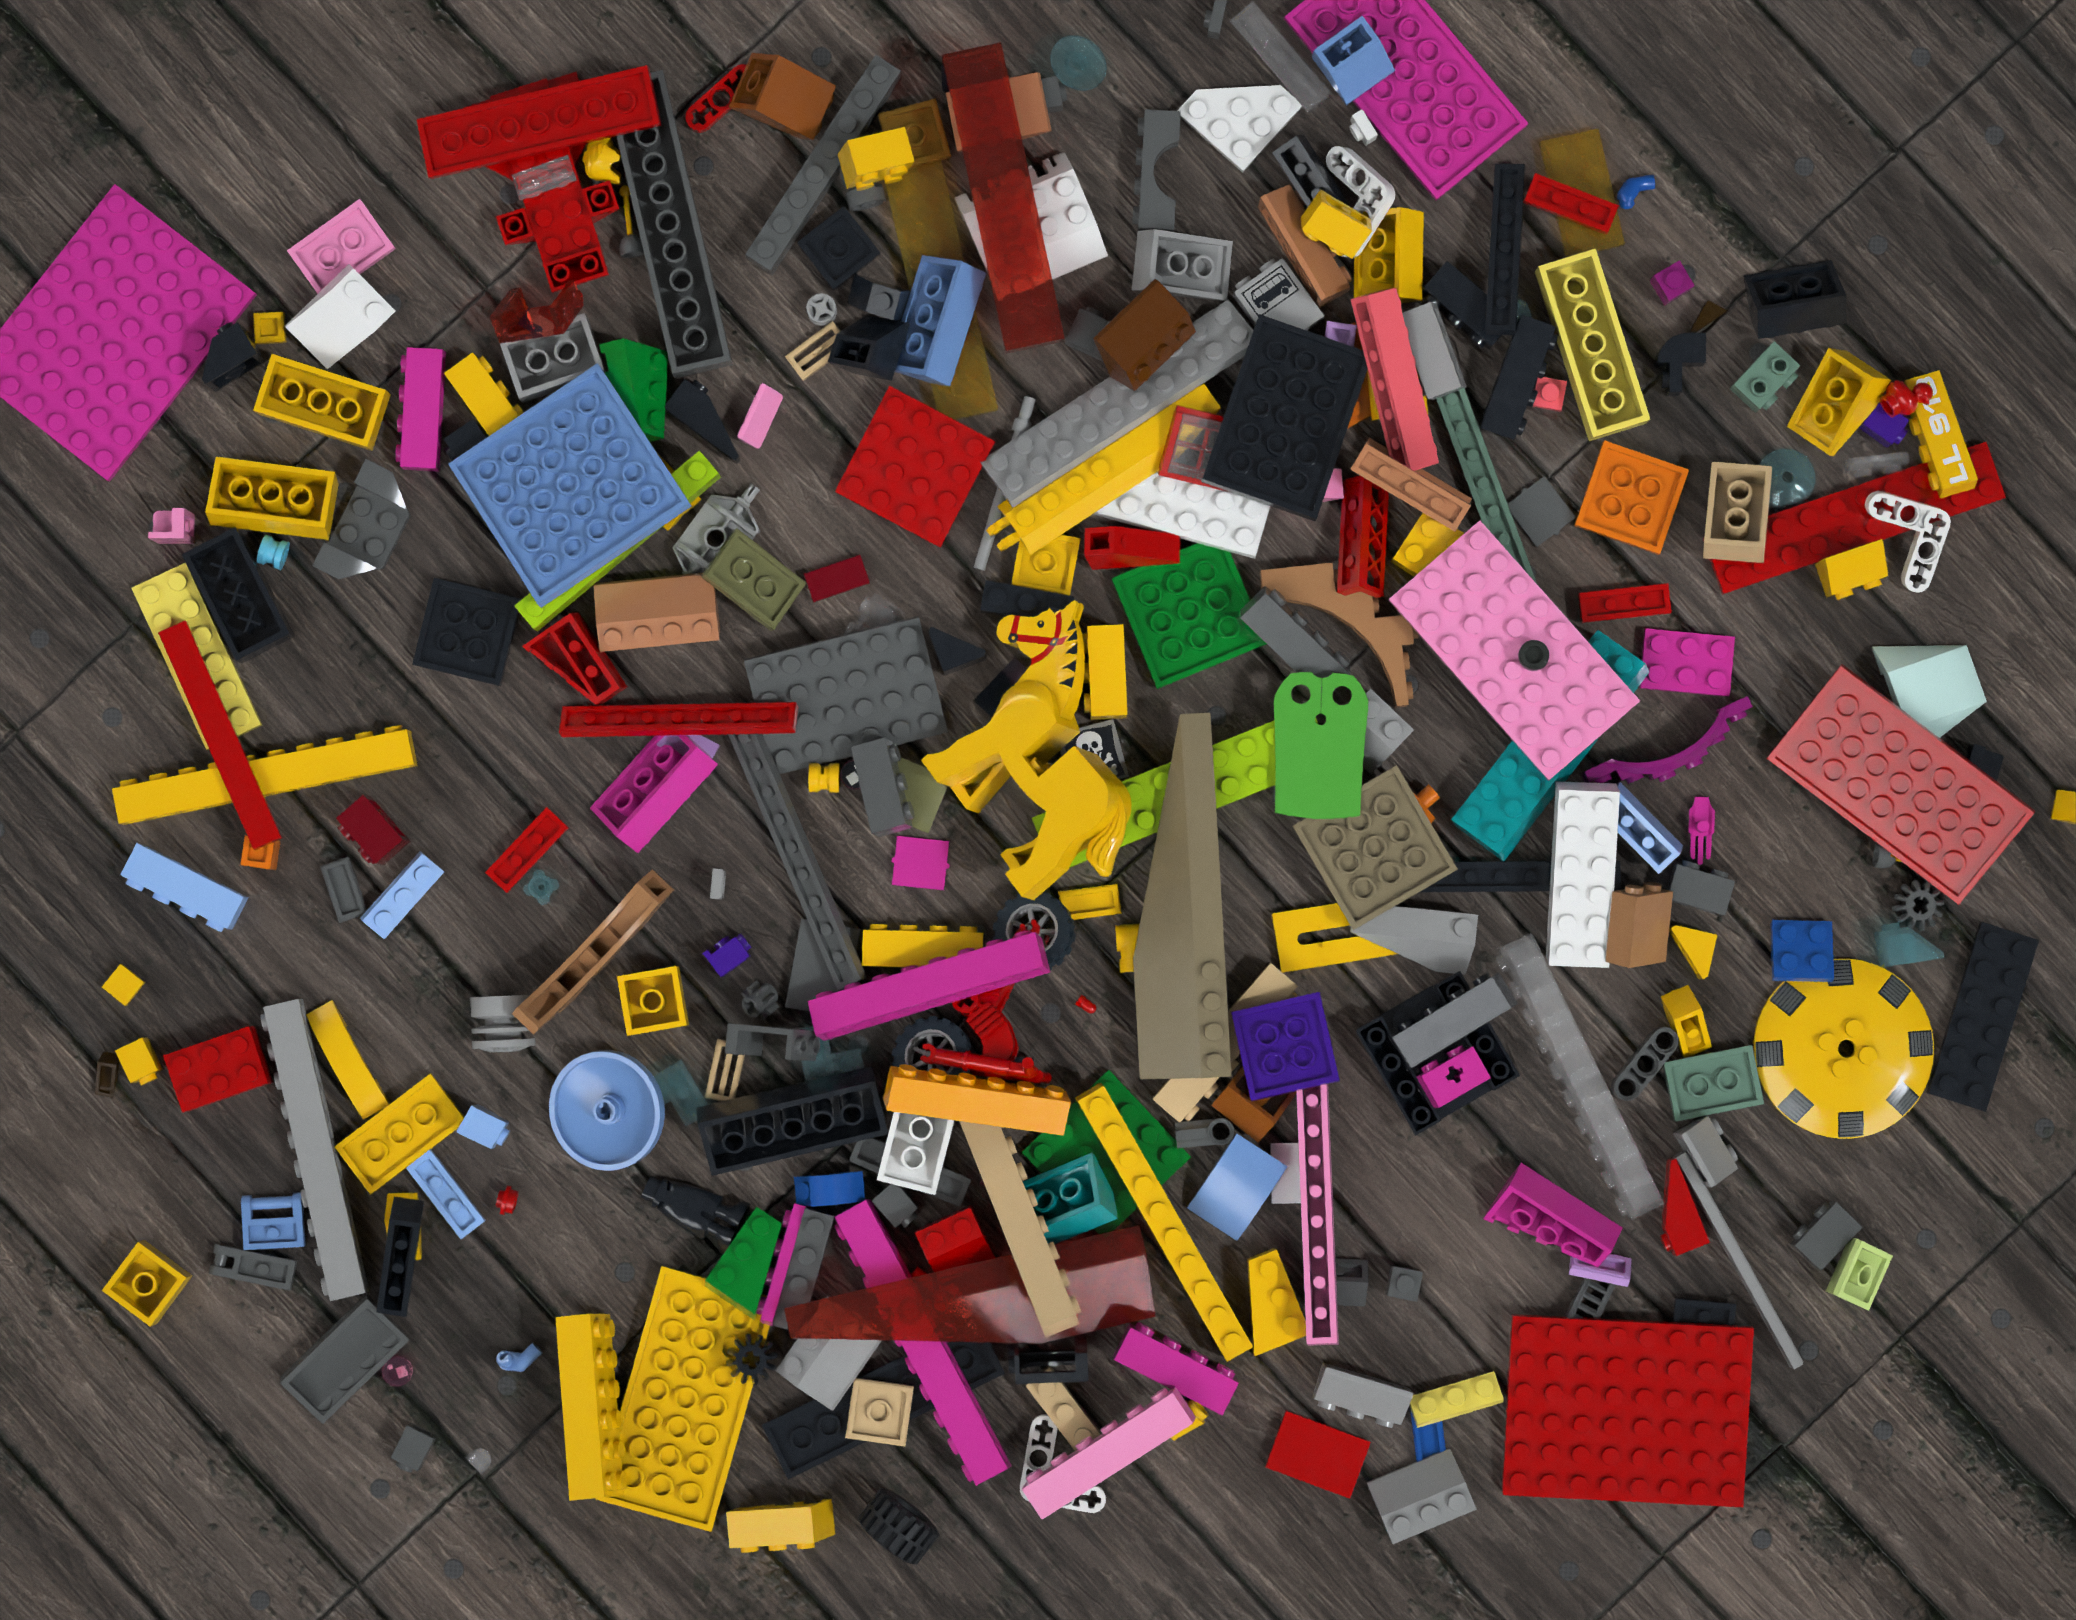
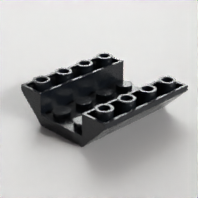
[1355,971,1520,1136]

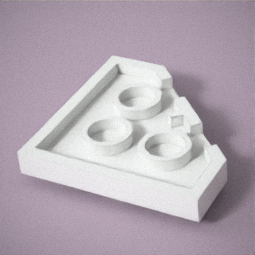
[1178,85,1303,173]

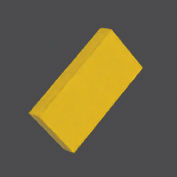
[1058,884,1122,920]

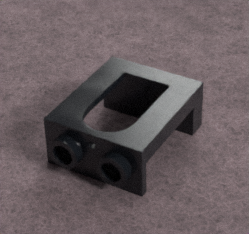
[1008,1331,1088,1384]

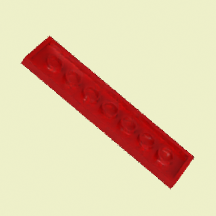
[416,65,662,179]

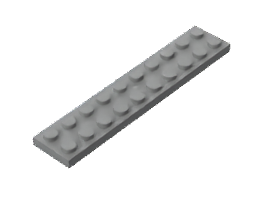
[981,300,1253,507]

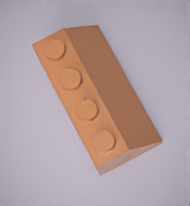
[1258,184,1352,308]
[594,573,720,652]

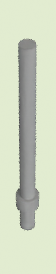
[973,396,1036,571]

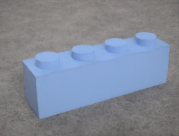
[120,843,249,932]

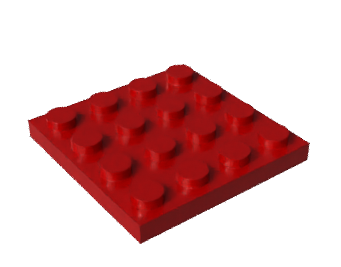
[835,385,996,547]

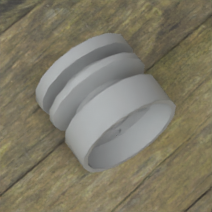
[470,995,536,1053]

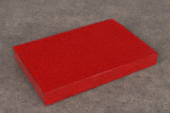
[1265,1410,1371,1499]

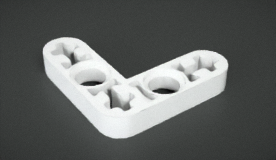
[1326,146,1395,258]
[1865,491,1951,593]
[1020,1414,1106,1513]

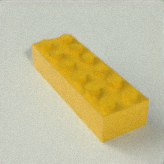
[555,1314,627,1501]

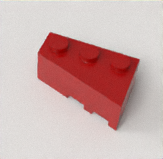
[522,612,628,705]

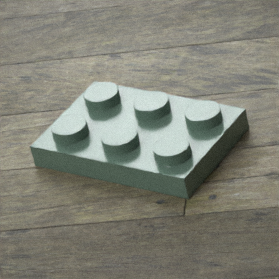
[1663,1045,1764,1121]

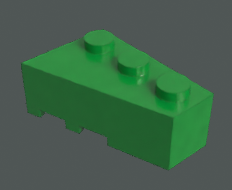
[599,338,668,442]
[705,1207,782,1320]

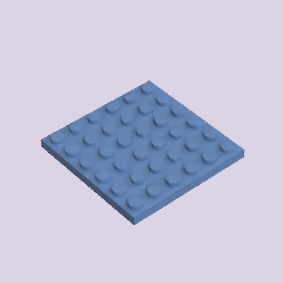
[448,363,692,608]

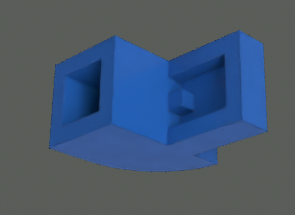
[794,1171,865,1207]

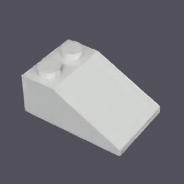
[285,264,395,369]
[877,1112,955,1195]

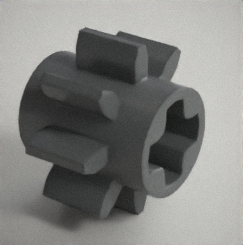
[741,980,779,1020]

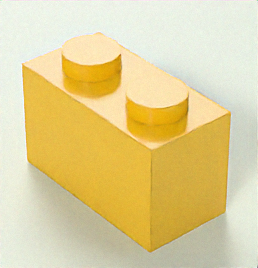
[1301,189,1372,259]

